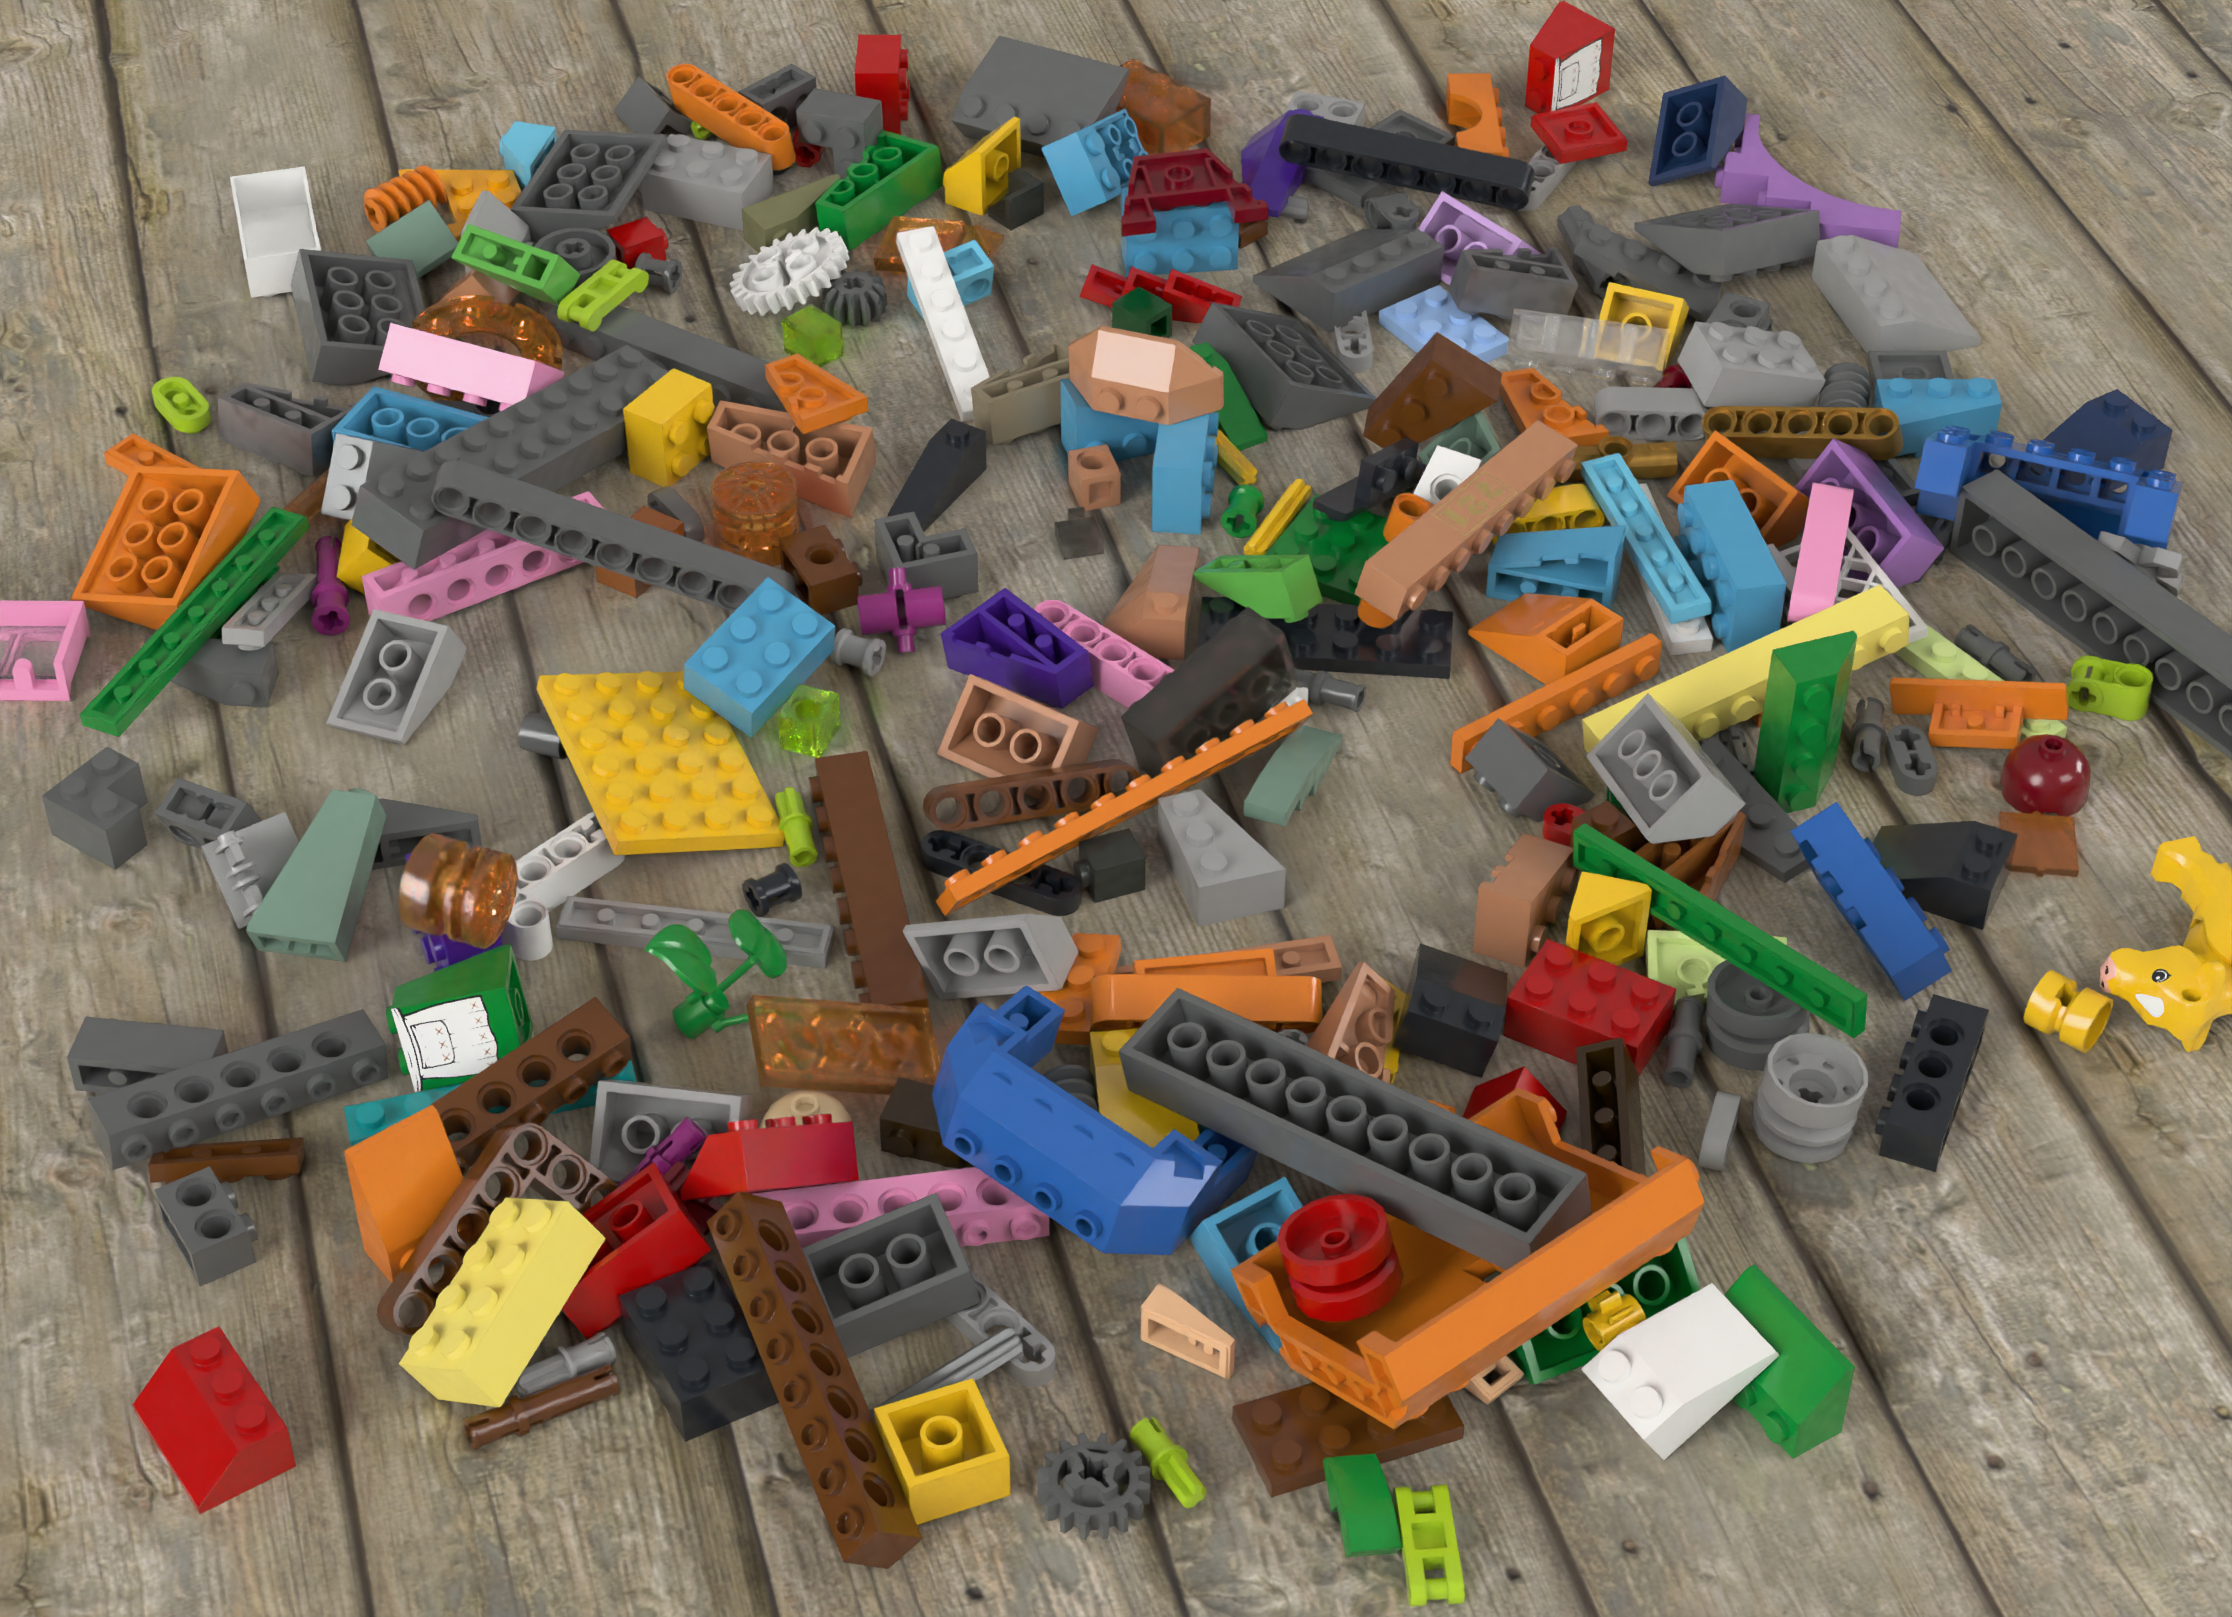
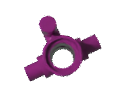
[857,567,946,653]

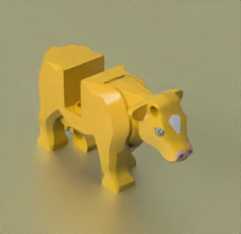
[2100,836,2232,1052]

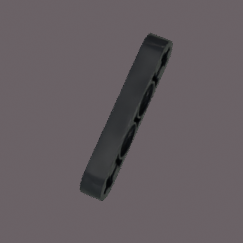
[921,830,1081,916]

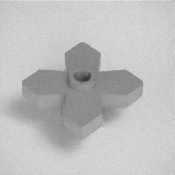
[2097,531,2183,597]

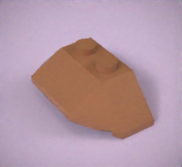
[1068,326,1224,425]

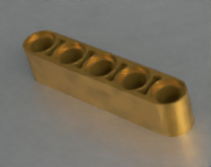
[1702,406,1904,460]

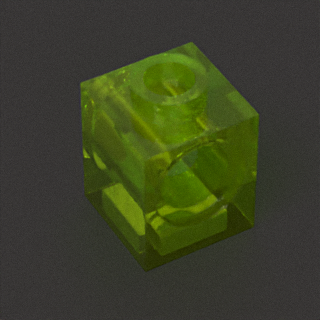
[778,684,841,758]

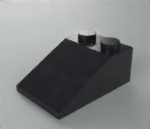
[1873,821,2018,930]
[1392,943,1508,1078]

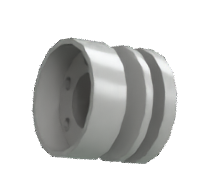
[1752,1033,1868,1163]

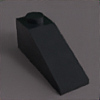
[888,418,987,532]

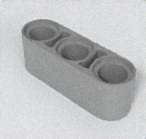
[1594,386,1709,441]

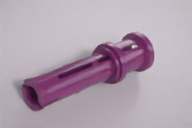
[311,536,350,636]

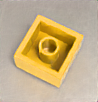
[623,368,714,487]
[874,1378,1011,1525]

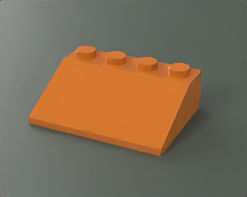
[71,465,261,630]

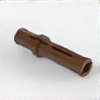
[462,1363,620,1450]

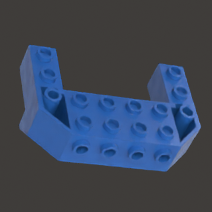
[1915,425,2184,550]
[932,985,1258,1255]

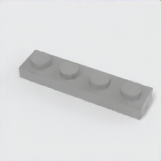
[222,572,317,651]

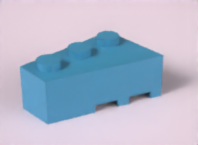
[1060,379,1159,462]
[1486,525,1626,610]

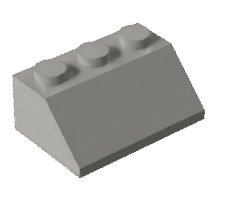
[903,914,1079,1000]
[589,1079,753,1181]

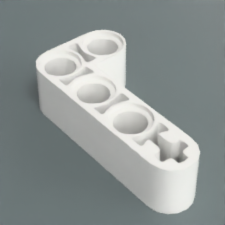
[480,811,626,961]

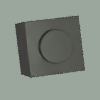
[1073,828,1146,903]

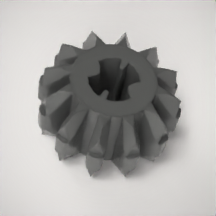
[822,268,887,329]

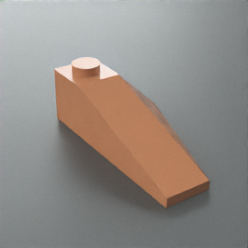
[1104,545,1199,660]
[1306,961,1395,1084]

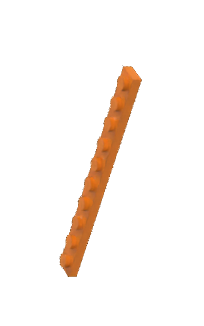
[936,699,1313,916]

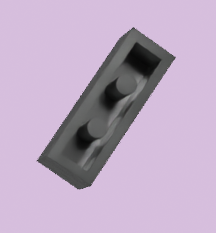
[67,1016,229,1093]

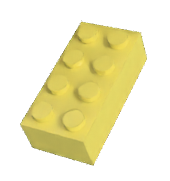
[399,1197,606,1407]

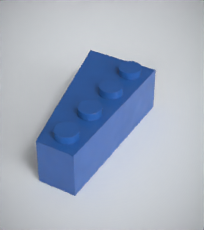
[1790,802,1952,1001]

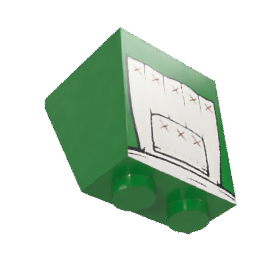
[386,944,533,1092]

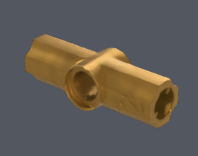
[1558,435,1678,483]

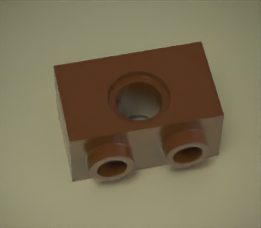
[779,525,863,615]

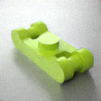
[557,259,649,332]
[1393,1484,1465,1607]

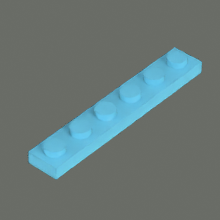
[1581,453,1711,625]

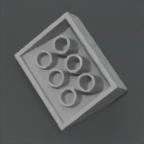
[1812,235,1981,355]

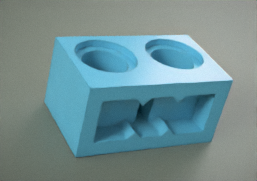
[906,240,994,321]

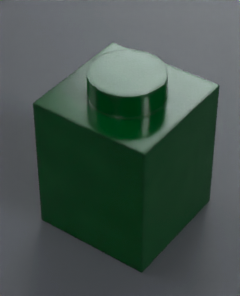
[1112,287,1172,339]

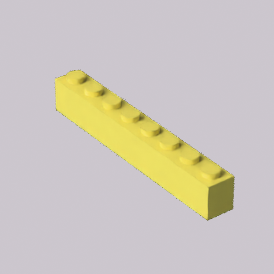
[1582,584,1909,753]

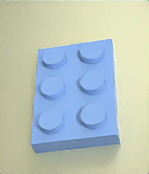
[1378,285,1511,363]

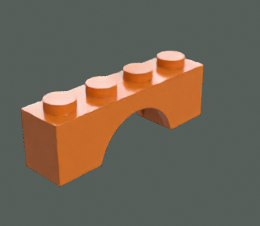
[1446,73,1509,158]

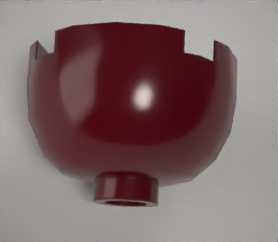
[2000,734,2091,819]

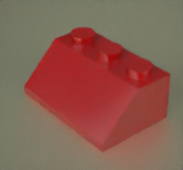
[680,1114,859,1201]
[562,1162,712,1339]
[132,1326,296,1514]

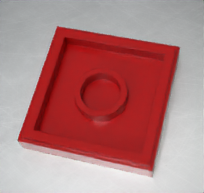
[1530,102,1628,164]

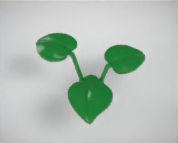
[645,909,822,1089]

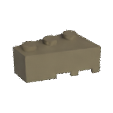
[971,339,1070,446]

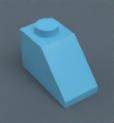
[499,121,557,191]

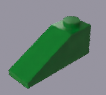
[1190,342,1268,451]

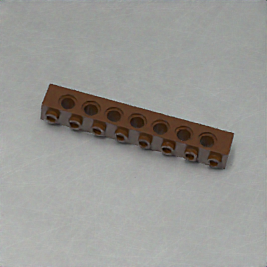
[707,1191,923,1569]

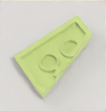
[1646,930,1787,1010]

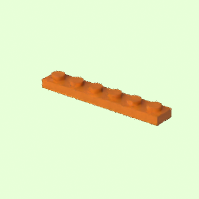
[1450,633,1662,774]

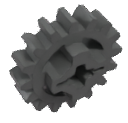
[1037,1433,1150,1540]

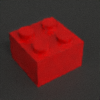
[855,34,910,135]

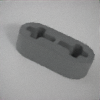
[647,486,705,542]
[1885,724,1938,796]

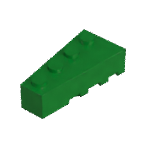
[815,130,943,251]

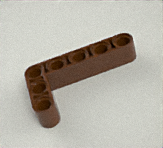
[377,1123,620,1335]

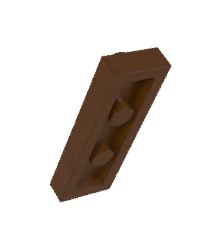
[148,1137,305,1184]

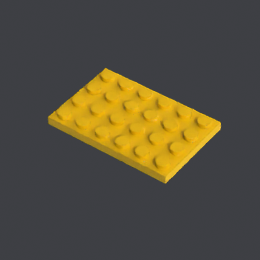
[536,670,785,855]

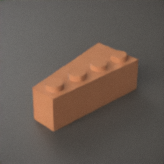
[707,400,876,518]

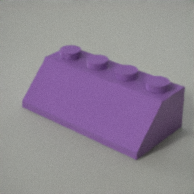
[1795,438,1944,594]

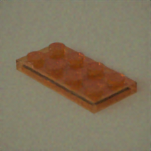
[746,995,941,1095]

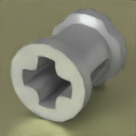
[830,628,886,677]

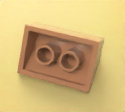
[937,674,1100,800]

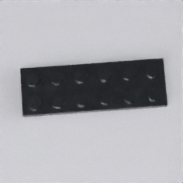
[1196,597,1453,679]

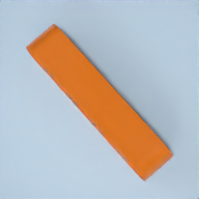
[666,64,796,170]
[1091,974,1323,1034]

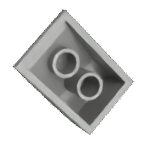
[326,609,467,745]

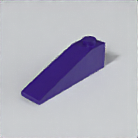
[1241,109,1324,218]

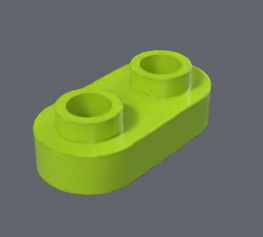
[152,377,211,434]

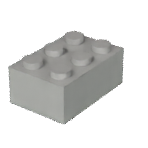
[641,134,774,230]
[1677,322,1826,407]

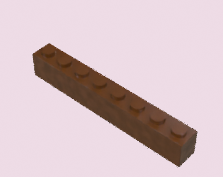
[808,751,930,1040]

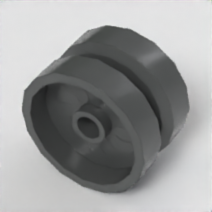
[534,227,617,313]
[1706,960,1811,1071]

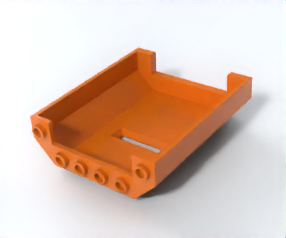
[1230,1088,1705,1429]

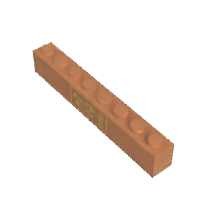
[1354,420,1578,620]

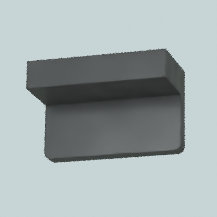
[614,76,692,136]

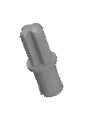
[515,1332,617,1397]

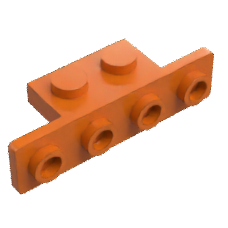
[1889,677,2069,749]

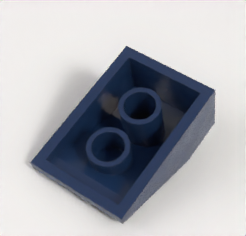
[1648,75,1748,186]
[2030,389,2173,490]

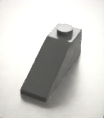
[144,636,279,707]
[372,798,483,870]

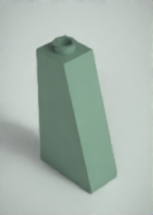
[246,788,387,962]

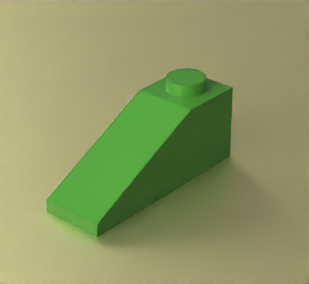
[451,224,581,306]
[1193,554,1323,623]

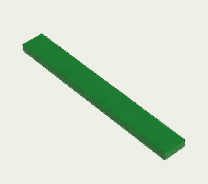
[79,506,310,737]
[1573,823,1868,1038]

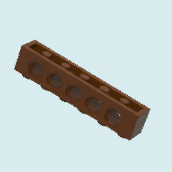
[429,997,631,1176]

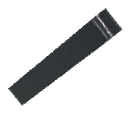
[1279,114,1534,210]

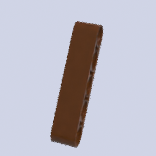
[923,759,1141,831]

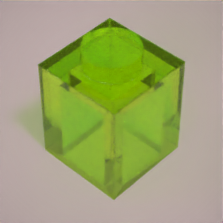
[782,304,844,368]

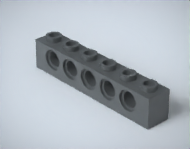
[88,1009,388,1170]

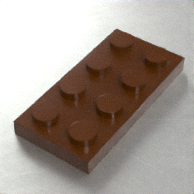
[1232,1382,1464,1498]

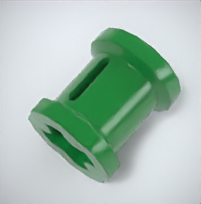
[1221,484,1265,538]

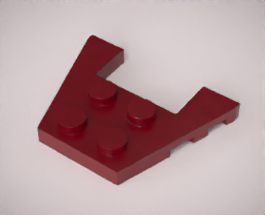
[1121,148,1269,237]

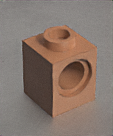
[1068,444,1121,512]

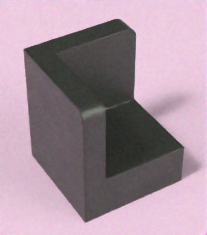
[988,168,1044,230]

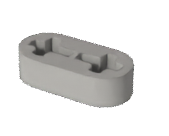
[1698,1090,1742,1172]

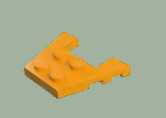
[398,169,521,243]

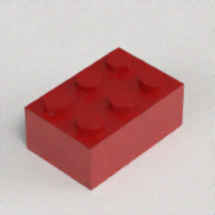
[1503,939,1676,1077]

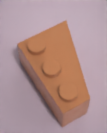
[1473,833,1579,968]

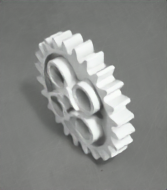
[730,227,850,316]

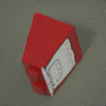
[1525,0,1615,114]

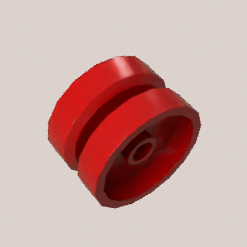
[1277,1194,1404,1322]

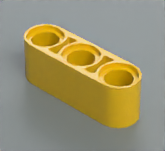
[1491,484,1605,546]

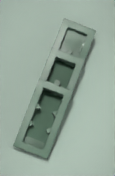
[1243,725,1342,827]

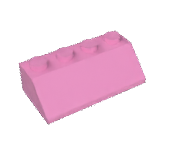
[378,323,564,411]

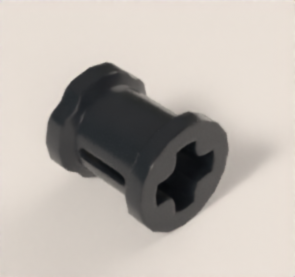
[742,862,802,917]

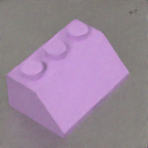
[1418,191,1541,285]

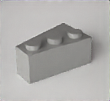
[1157,789,1286,927]

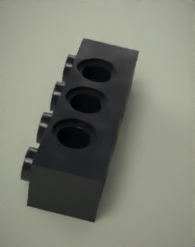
[1875,994,1989,1172]

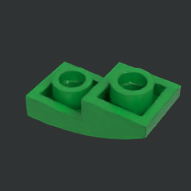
[1323,1454,1402,1558]

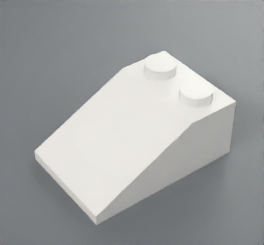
[1581,1283,1780,1460]

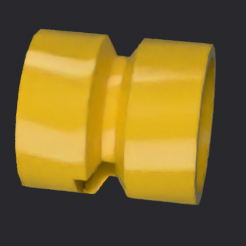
[2024,969,2113,1053]

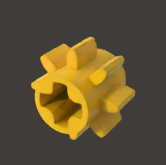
[1583,1290,1646,1351]

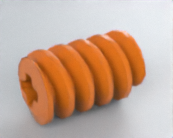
[363,165,447,233]

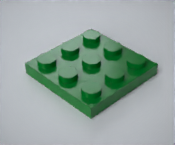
[1265,494,1389,606]

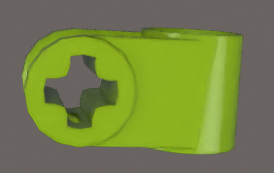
[2067,655,2153,721]

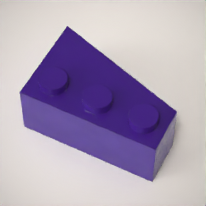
[940,588,1094,709]

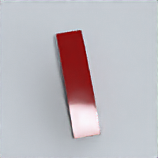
[1079,264,1242,323]

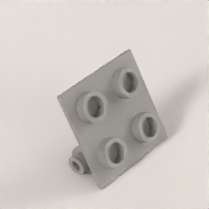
[201,812,299,929]

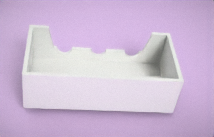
[230,166,321,298]

